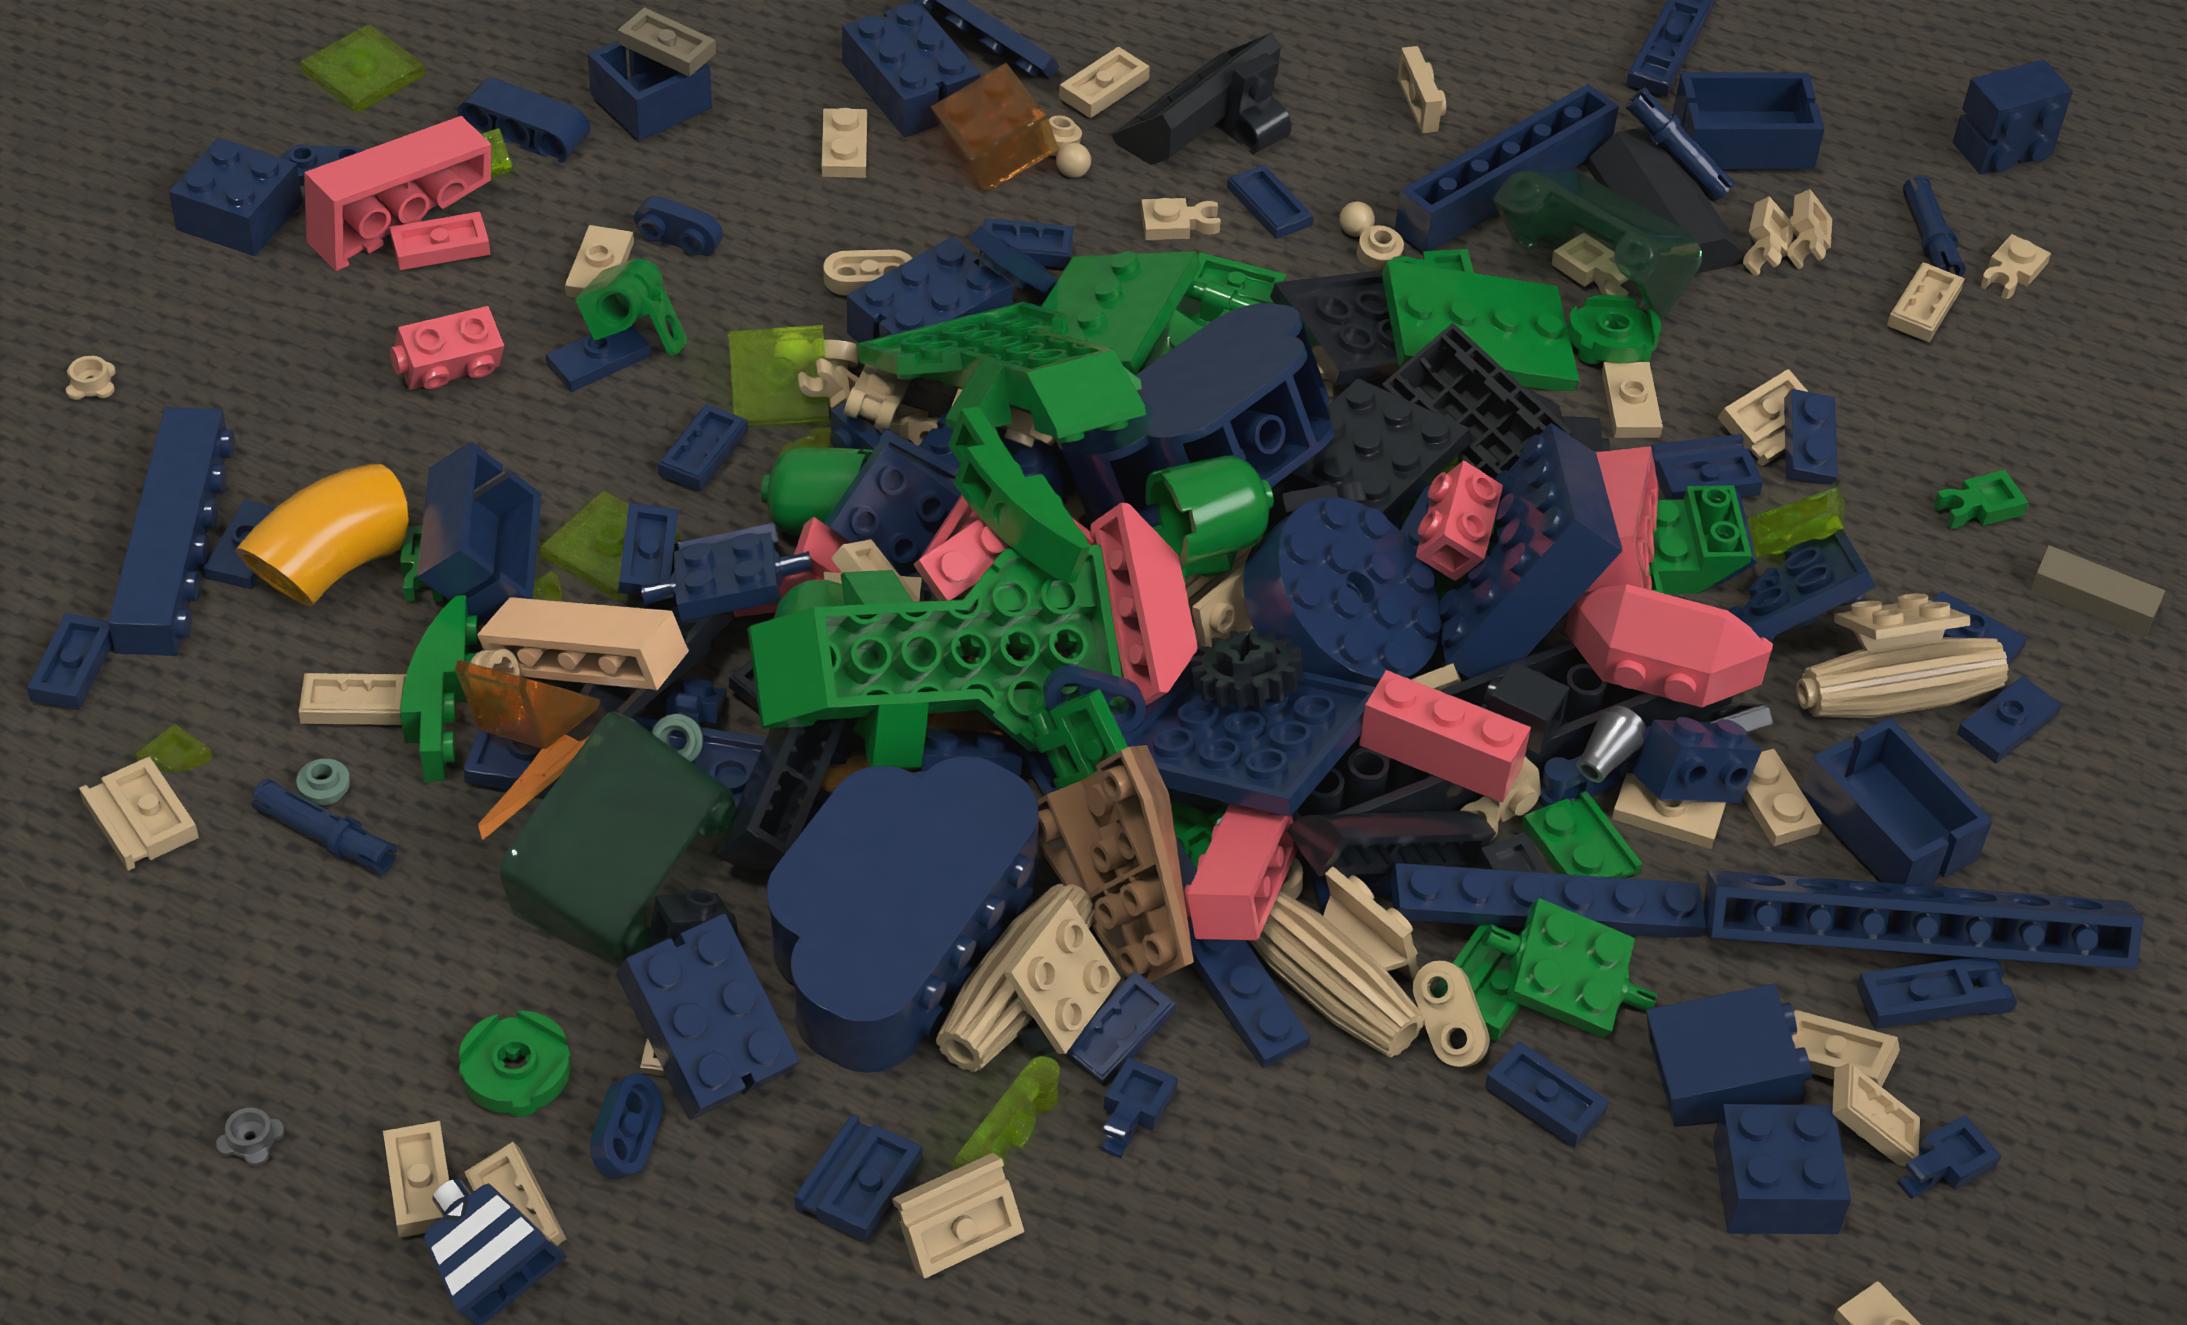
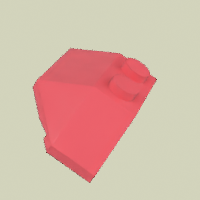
[1090,503,1198,706]
[1564,584,1773,708]

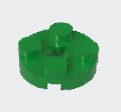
[1568,295,1661,364]
[459,1011,571,1117]

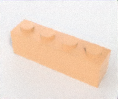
[477,597,689,690]

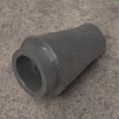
[1576,706,1646,783]

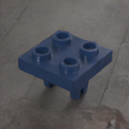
[824,442,959,576]

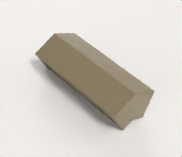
[2030,545,2165,636]

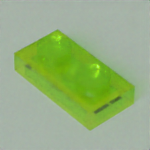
[1747,487,1845,557]

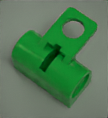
[575,258,687,356]

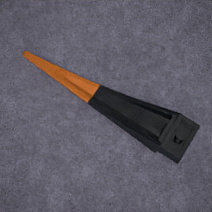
[478,599,735,840]

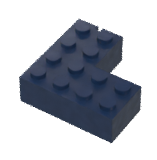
[1439,423,1623,679]

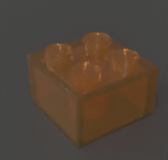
[931,63,1059,191]

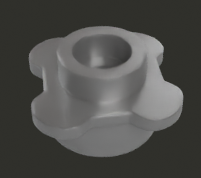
[216,1108,284,1166]

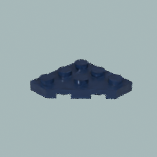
[1729,520,1876,642]

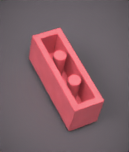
[1359,670,1531,803]
[1184,804,1298,940]

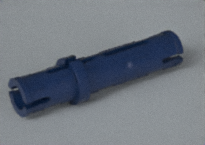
[1625,87,1735,201]
[1902,175,1966,277]
[251,779,397,875]

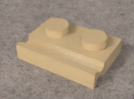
[1717,369,1808,466]
[79,756,199,870]
[892,1153,1025,1279]

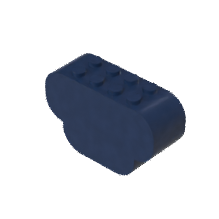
[1057,303,1334,527]
[767,756,1039,1072]

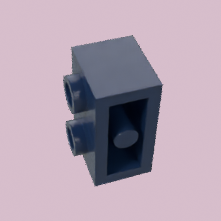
[1632,717,1762,803]

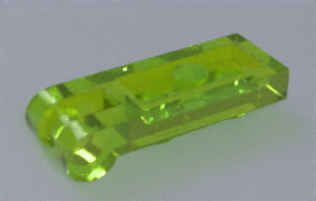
[953,1056,1060,1170]

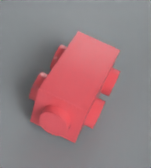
[390,306,504,390]
[1415,460,1503,581]

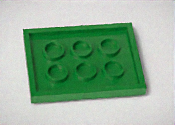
[1041,251,1201,375]
[1382,260,1580,391]

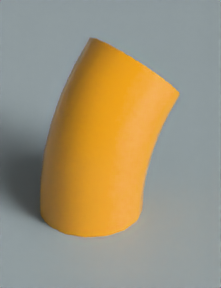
[235,464,409,607]

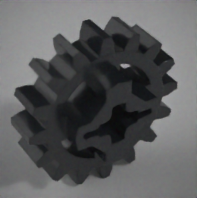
[1191,629,1304,710]

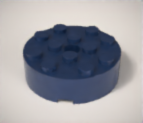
[1243,497,1441,687]

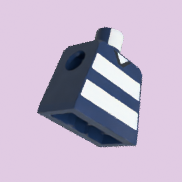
[424,1179,567,1325]

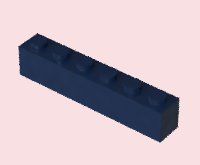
[1395,84,1619,252]
[108,407,235,656]

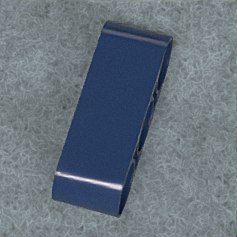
[458,77,591,163]

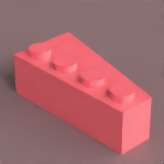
[304,116,492,271]
[1586,446,1659,592]

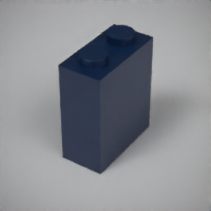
[1646,983,1812,1127]

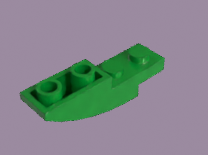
[948,406,1091,584]
[400,595,479,782]

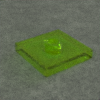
[300,24,425,113]
[728,325,830,425]
[540,491,680,601]

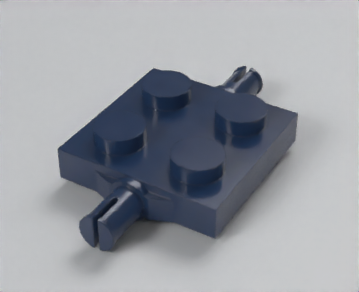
[641,532,813,621]

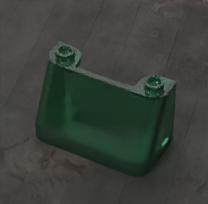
[1493,170,1702,321]
[500,711,736,968]

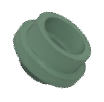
[651,714,704,766]
[296,759,350,805]

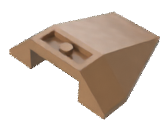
[1037,745,1194,983]

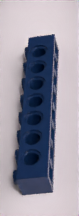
[1703,870,2144,969]

